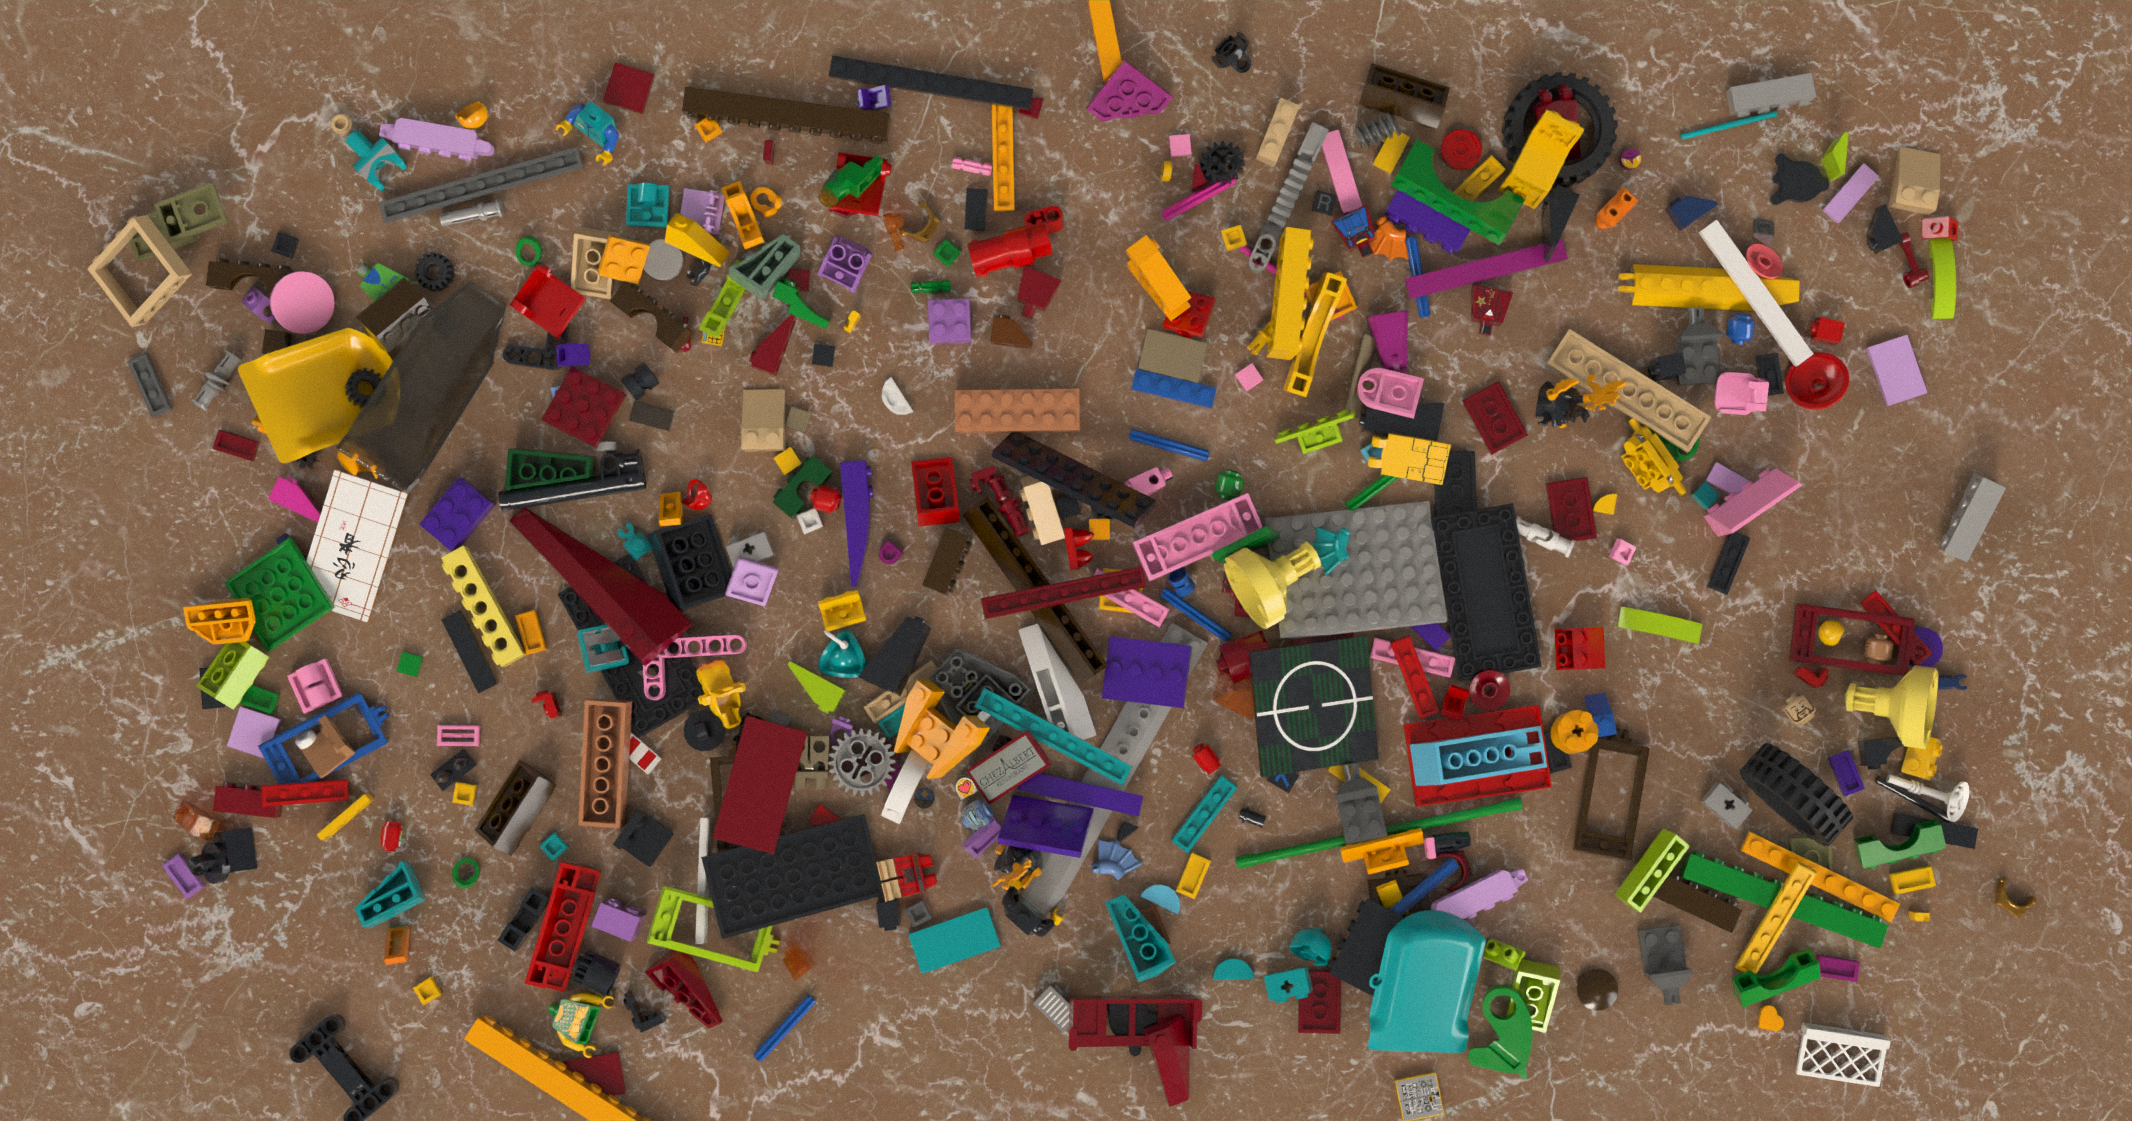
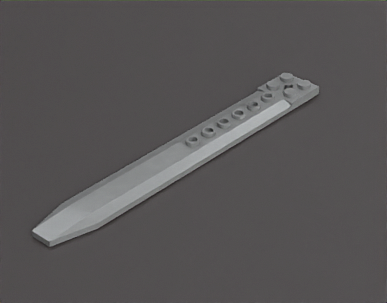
[1022,623,1208,916]

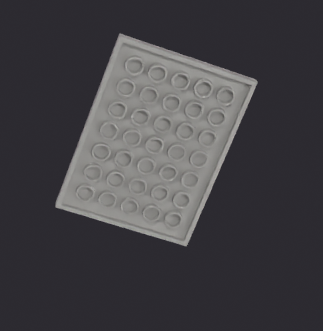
[1264,501,1447,640]

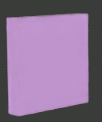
[725,556,778,606]
[227,706,281,758]

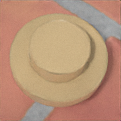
[331,114,353,135]

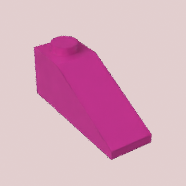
[268,475,322,522]

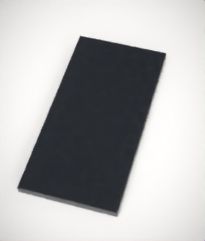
[1430,503,1542,681]
[558,554,704,738]

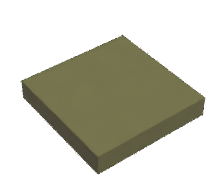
[1788,837,1833,871]

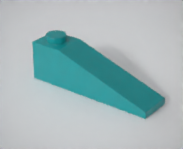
[1105,894,1176,983]

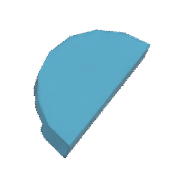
[1141,884,1180,914]

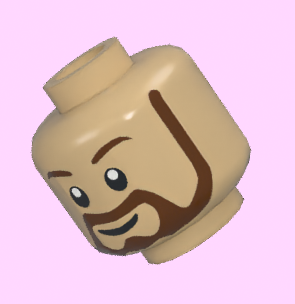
[1784,694,1816,726]

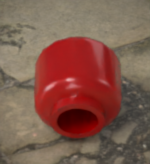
[810,484,842,513]

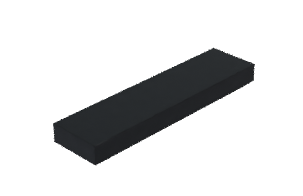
[441,610,498,693]
[1891,813,1978,849]

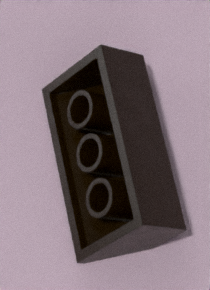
[1359,63,1449,129]
[475,760,557,856]

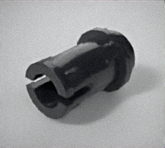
[1238,807,1266,828]

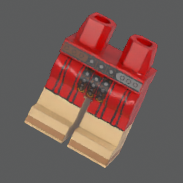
[877,853,938,902]

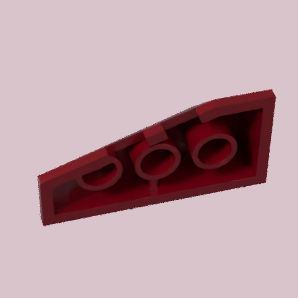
[645,950,723,1028]
[1143,1015,1189,1107]

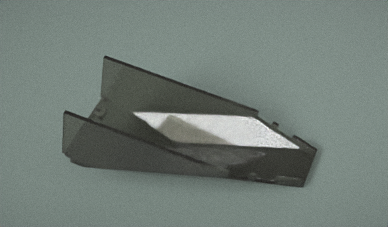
[336,281,506,493]

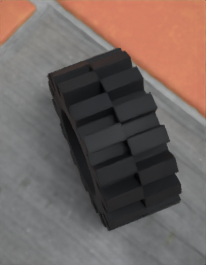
[414,252,455,292]
[345,368,386,408]

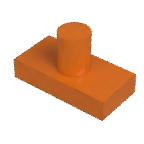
[384,925,410,965]

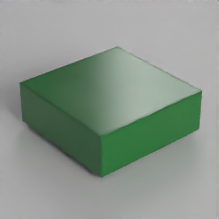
[933,239,962,268]
[396,652,424,677]

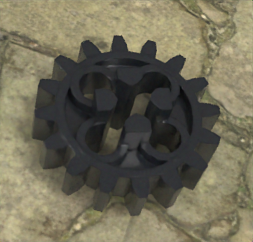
[1200,141,1245,186]

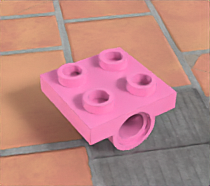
[287,659,344,714]

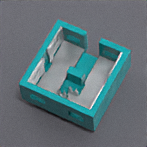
[576,625,629,673]

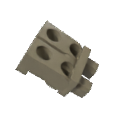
[793,735,831,789]

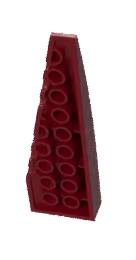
[509,508,692,666]

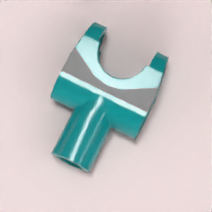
[345,130,407,192]

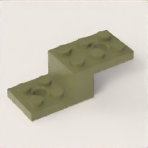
[123,182,229,262]

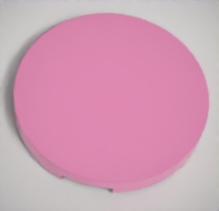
[270,271,335,334]

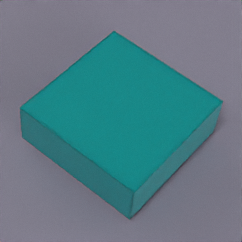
[539,832,569,861]

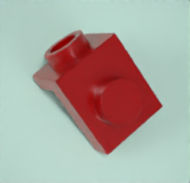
[1440,684,1469,721]

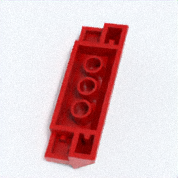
[524,862,601,992]

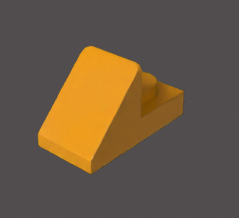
[659,492,684,527]

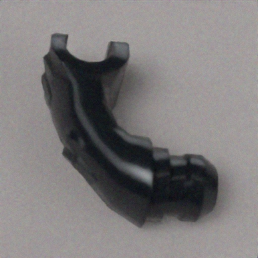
[686,259,712,286]

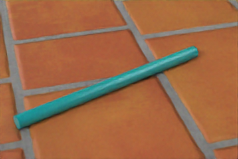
[1680,110,1777,140]

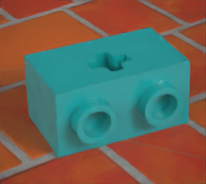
[1264,966,1313,1004]

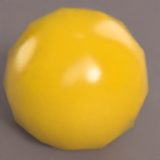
[1818,620,1845,646]

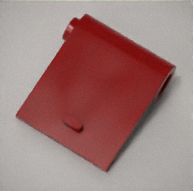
[829,152,892,216]
[509,264,586,338]

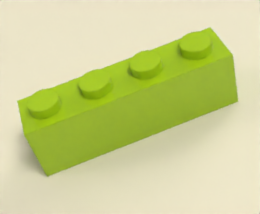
[1614,828,1689,913]

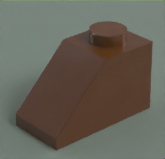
[990,315,1032,349]

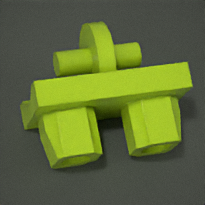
[1483,938,1526,971]

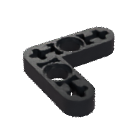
[503,323,570,370]

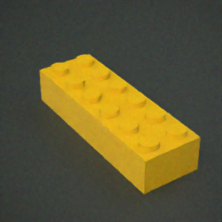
[1267,227,1314,360]

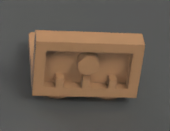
[301,715,355,778]

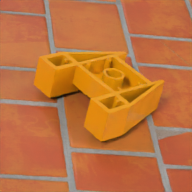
[1126,235,1191,321]
[894,680,990,779]

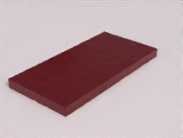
[712,716,808,854]

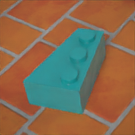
[354,861,427,929]

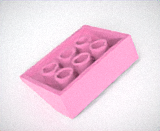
[1703,468,1802,537]

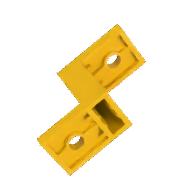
[1498,110,1584,209]

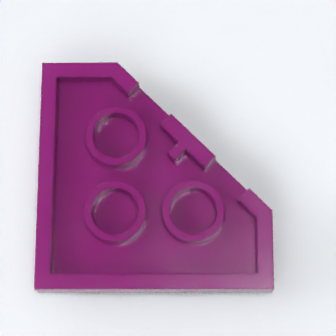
[1086,59,1173,121]

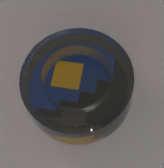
[914,788,935,809]

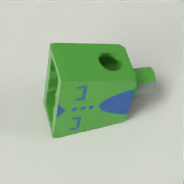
[357,263,412,301]

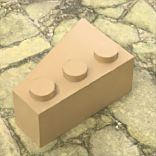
[1020,475,1065,545]

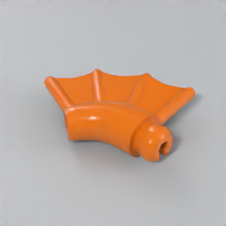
[1369,216,1409,261]

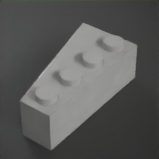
[1940,472,2006,562]

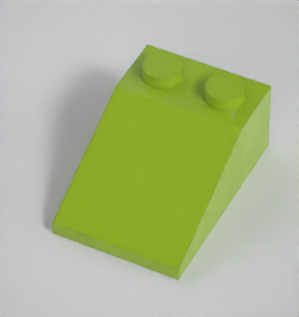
[1506,959,1560,1033]

